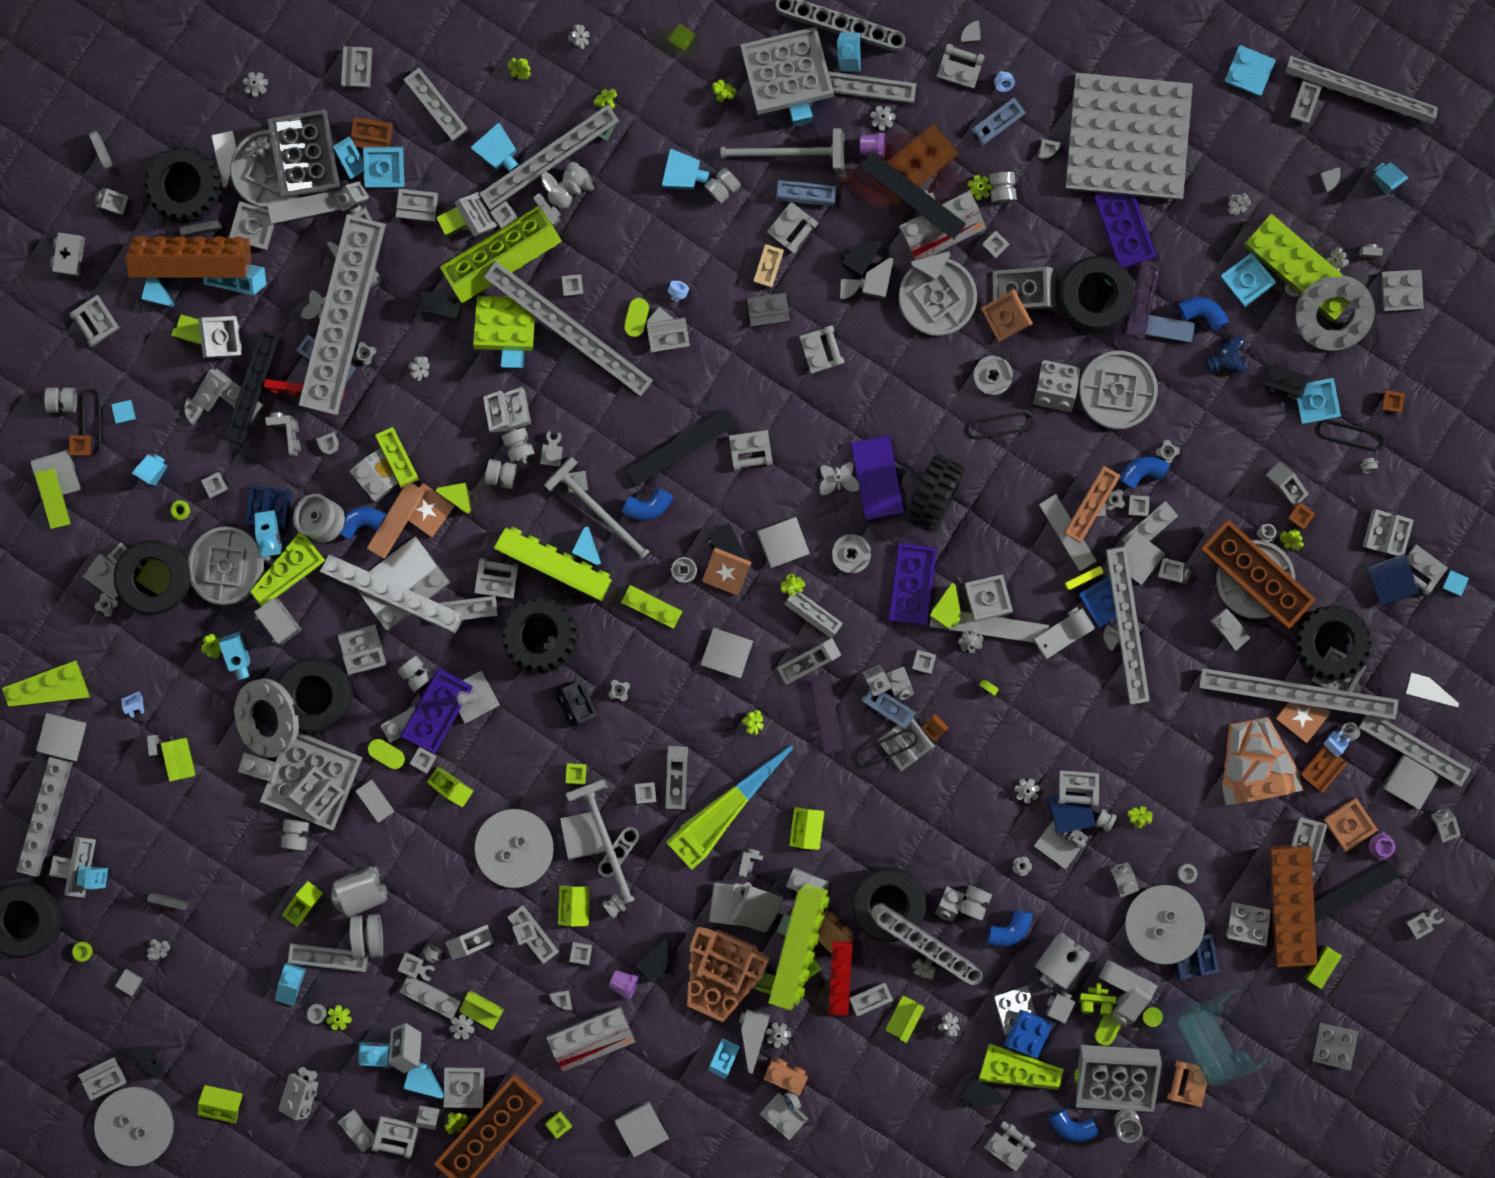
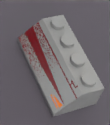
[899,191,986,260]
[547,1005,635,1072]

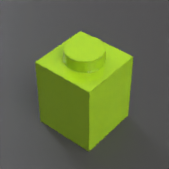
[436,207,468,237]

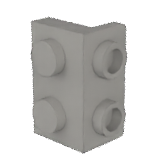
[278,1074,318,1120]

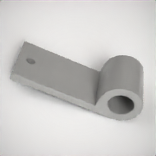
[1033,607,1095,660]

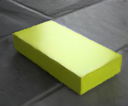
[1064,566,1104,590]

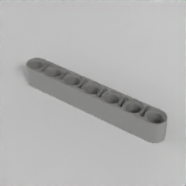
[776,0,905,52]
[871,904,982,985]

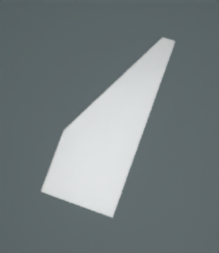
[212,131,236,188]
[1406,673,1459,707]

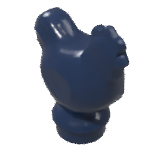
[1205,335,1248,374]

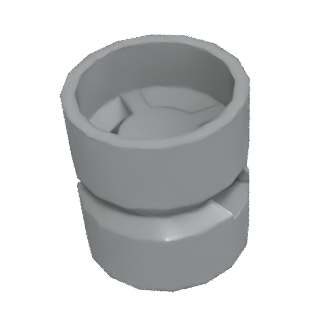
[704,167,741,204]
[989,172,1017,203]
[45,388,77,413]
[485,459,517,489]
[671,557,697,583]
[397,655,433,693]
[280,819,309,850]
[959,885,992,920]
[1114,1109,1142,1143]

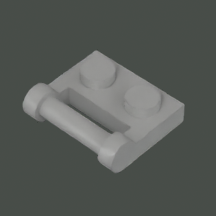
[937,44,985,90]
[455,192,499,237]
[767,202,819,254]
[69,295,120,347]
[799,326,845,374]
[729,430,773,471]
[1407,545,1448,596]
[474,558,519,599]
[1058,770,1099,807]
[371,1116,418,1159]

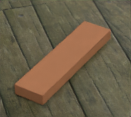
[1063,466,1121,544]
[367,483,425,559]

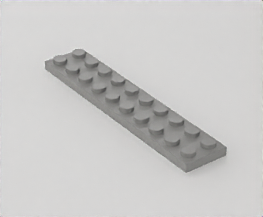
[299,215,386,415]

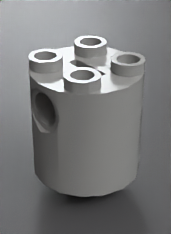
[331,866,388,917]
[1035,932,1091,989]

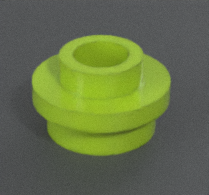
[170,500,190,520]

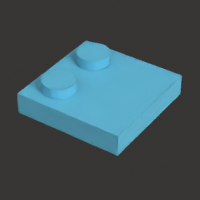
[1224,45,1276,97]
[363,147,405,187]
[1220,253,1276,308]
[1297,378,1341,424]

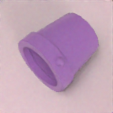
[860,133,885,158]
[1369,832,1395,861]
[609,970,639,1000]

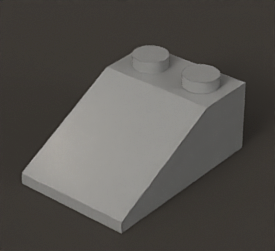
[993,267,1057,310]

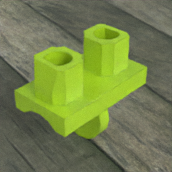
[1079,983,1116,1016]

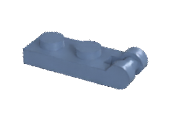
[970,98,1026,146]
[861,687,916,729]

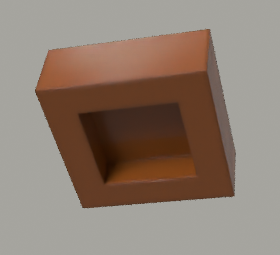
[1381,390,1405,413]
[69,435,91,456]
[1287,502,1315,530]
[921,714,948,742]

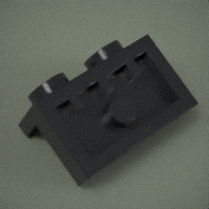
[1263,364,1310,401]
[555,680,598,727]

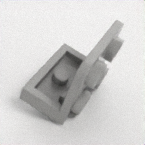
[1033,360,1080,412]
[266,412,301,456]

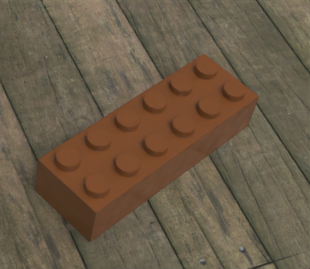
[126,236,252,278]
[1199,520,1316,629]
[1269,844,1317,967]
[434,1073,544,1178]

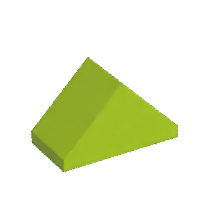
[436,483,471,514]

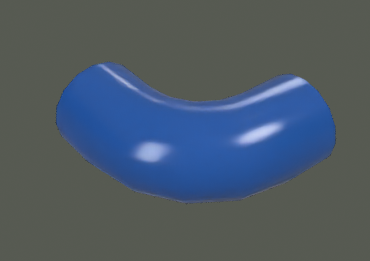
[1177,297,1229,331]
[1118,456,1170,489]
[621,488,674,521]
[340,507,387,540]
[987,909,1033,946]
[1047,1109,1100,1142]

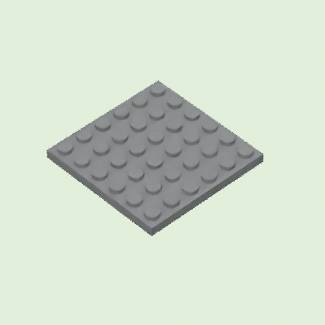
[1065,73,1193,200]

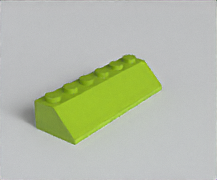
[440,206,562,303]
[494,526,612,601]

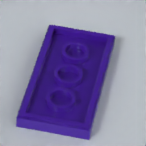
[1093,193,1157,268]
[851,436,904,520]
[888,543,937,625]
[400,668,473,754]

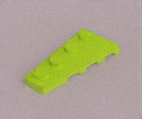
[250,532,325,607]
[2,661,90,707]
[978,1044,1064,1090]

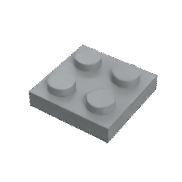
[229,202,275,250]
[1381,270,1424,312]
[964,574,1013,622]
[444,1067,484,1108]

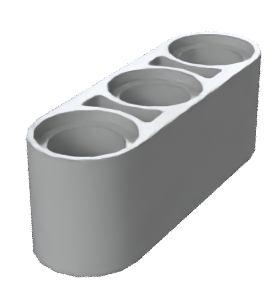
[598,827,639,878]
[1099,960,1158,1003]

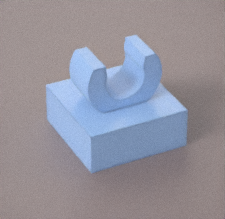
[121,691,144,718]
[1323,730,1350,757]

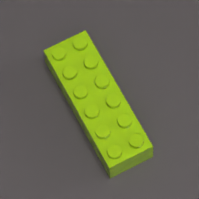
[1243,214,1351,322]
[769,884,829,1010]

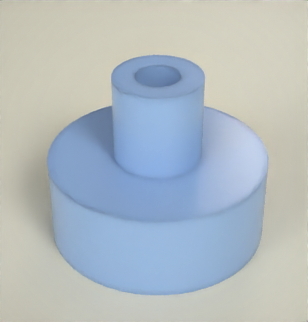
[994,71,1015,92]
[668,281,689,301]

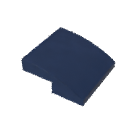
[245,485,292,530]
[1368,554,1419,607]
[1046,792,1096,834]
[1175,934,1219,980]

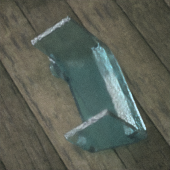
[1177,989,1271,1086]

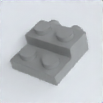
[198,316,242,358]

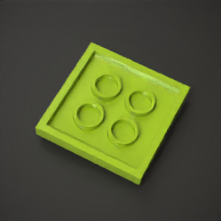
[473,295,535,351]

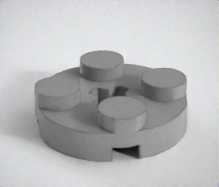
[973,356,1013,395]
[832,534,871,573]

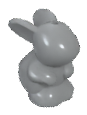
[541,162,595,209]

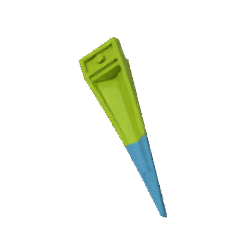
[666,745,793,870]

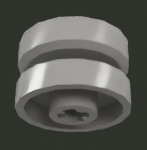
[293,494,345,543]
[350,914,383,959]

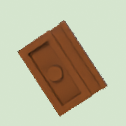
[351,117,393,148]
[1300,745,1347,793]

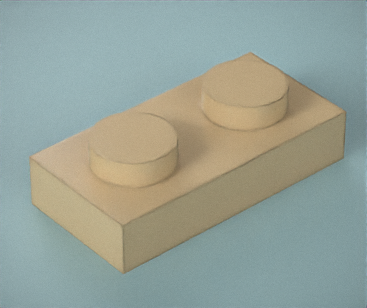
[753,244,784,288]

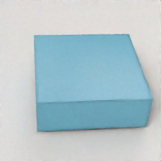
[111,400,136,424]
[1442,570,1469,596]

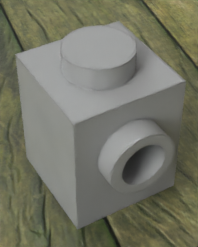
[1046,991,1075,1023]

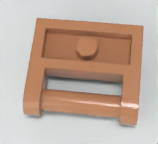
[1167,1060,1211,1107]

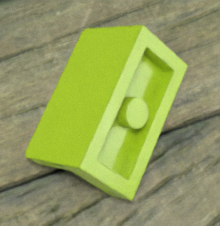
[172,315,201,345]
[161,738,195,782]
[789,807,824,850]
[558,885,590,926]
[1304,945,1342,989]
[459,990,504,1030]
[886,996,925,1043]
[198,1085,243,1124]

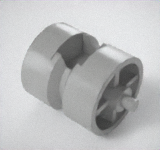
[501,428,535,464]

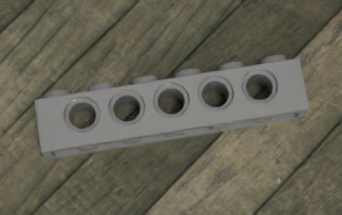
[17,757,73,877]

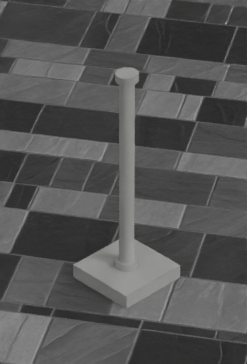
[721,129,844,173]
[544,456,649,560]
[458,671,500,724]
[566,780,635,904]

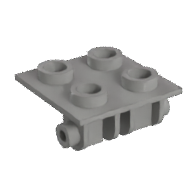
[1034,821,1089,869]
[1226,902,1271,947]
[994,985,1036,1035]
[1313,1023,1358,1070]

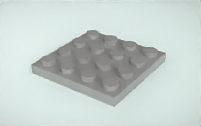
[740,27,834,115]
[260,732,363,831]

